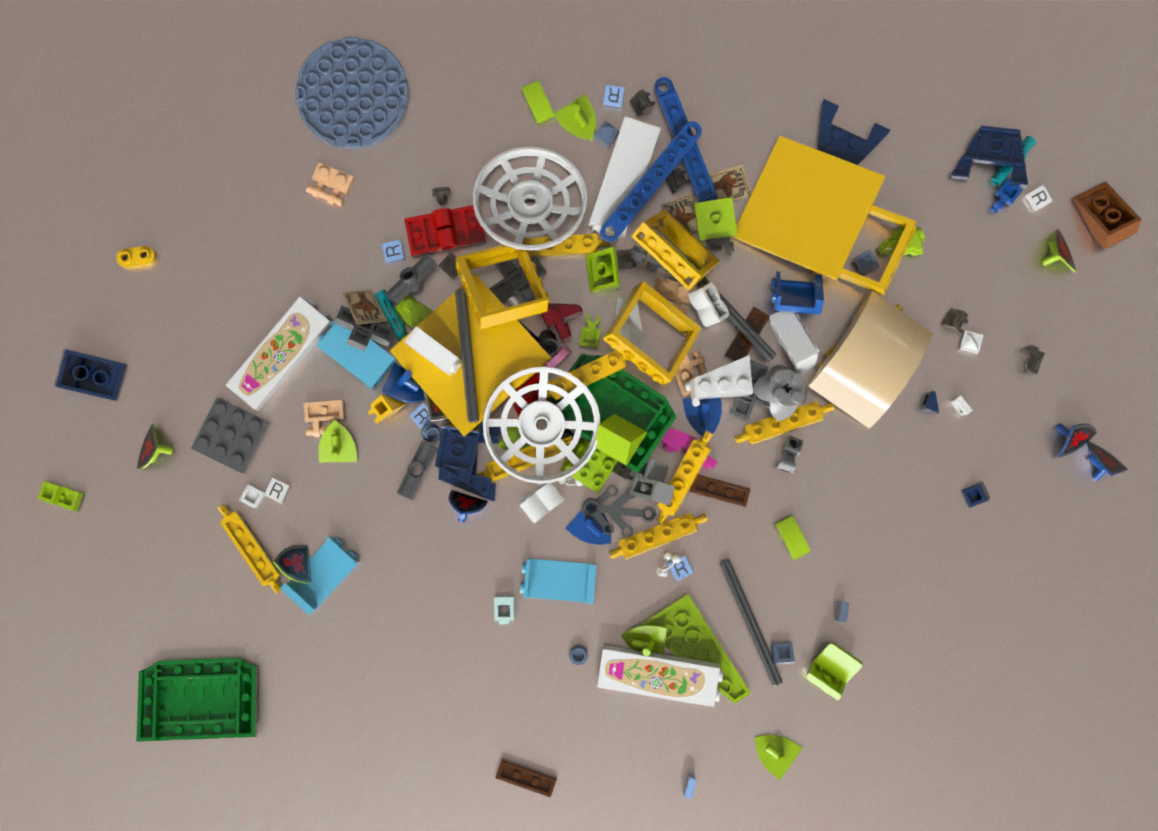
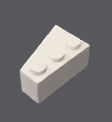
[610,298,647,355]
[769,311,819,375]
[690,355,753,400]

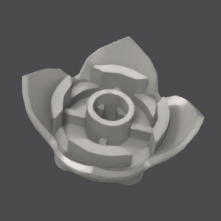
[752,365,807,421]

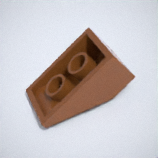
[1073,181,1142,249]

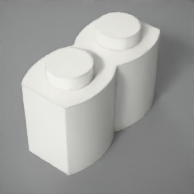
[688,282,729,327]
[520,483,564,524]

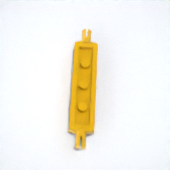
[523,233,610,257]
[538,350,627,400]
[734,401,834,445]
[657,430,713,524]
[476,435,573,482]
[217,504,282,594]
[609,513,708,560]

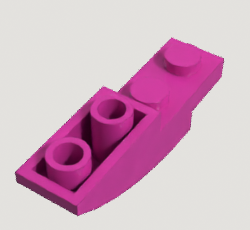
[661,428,718,469]

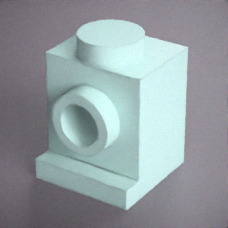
[494,596,515,624]

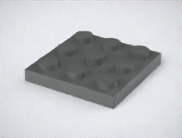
[191,397,270,474]

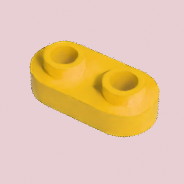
[116,246,157,269]

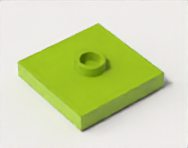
[694,197,738,241]

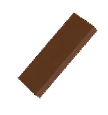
[724,307,769,361]
[690,475,751,507]
[495,758,557,798]

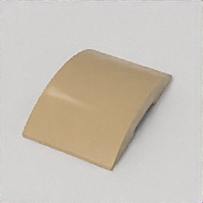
[808,291,933,429]

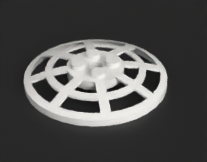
[473,147,587,251]
[483,366,600,484]

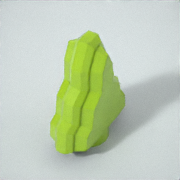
[878,226,925,257]

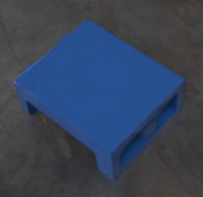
[770,271,824,315]

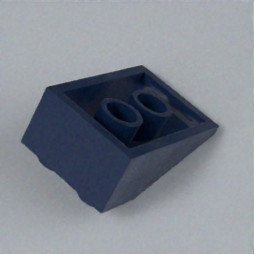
[54,348,125,401]

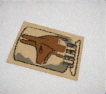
[709,164,752,201]
[660,193,698,235]
[342,290,387,325]

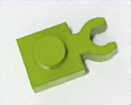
[579,314,601,349]

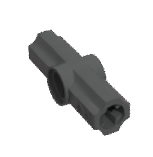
[385,254,437,306]
[397,441,437,500]

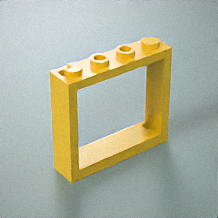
[839,205,917,296]
[632,209,720,290]
[456,242,550,329]
[603,281,702,385]

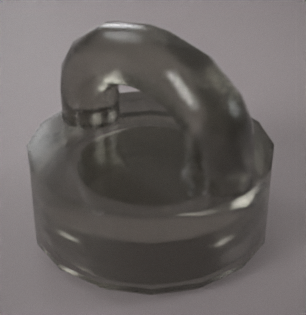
[432,187,451,205]

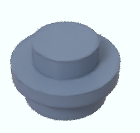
[421,423,440,442]
[569,645,588,665]

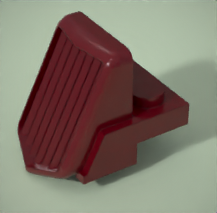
[540,303,583,345]

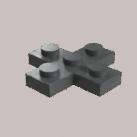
[489,256,547,304]
[334,306,395,352]
[730,360,770,420]

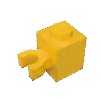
[368,394,405,424]

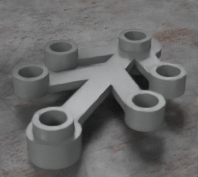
[629,245,679,282]
[582,485,657,537]

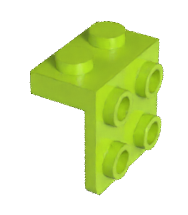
[560,438,617,492]
[805,642,863,700]

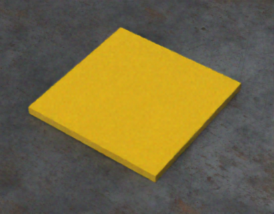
[732,136,886,280]
[390,274,551,436]

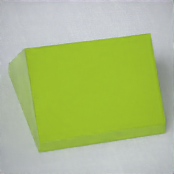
[585,247,620,292]
[596,414,647,466]

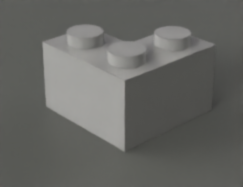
[629,459,675,505]

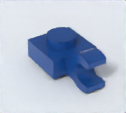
[990,178,1023,213]

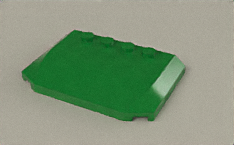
[548,353,677,473]
[136,658,258,742]

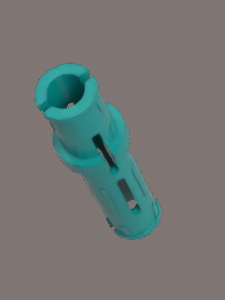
[991,136,1036,187]
[375,289,408,342]

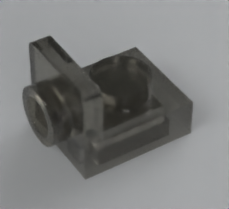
[705,237,734,259]
[1020,345,1045,376]

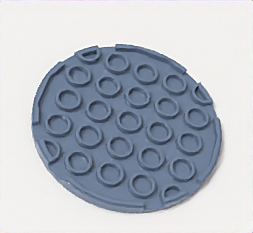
[295,37,409,149]

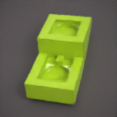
[521,80,555,124]
[37,480,84,512]
[775,515,811,560]

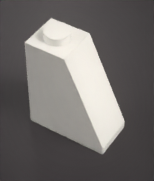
[404,326,462,376]

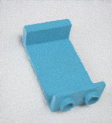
[317,319,397,390]
[280,536,359,615]
[520,558,597,604]

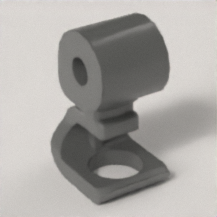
[775,435,803,474]

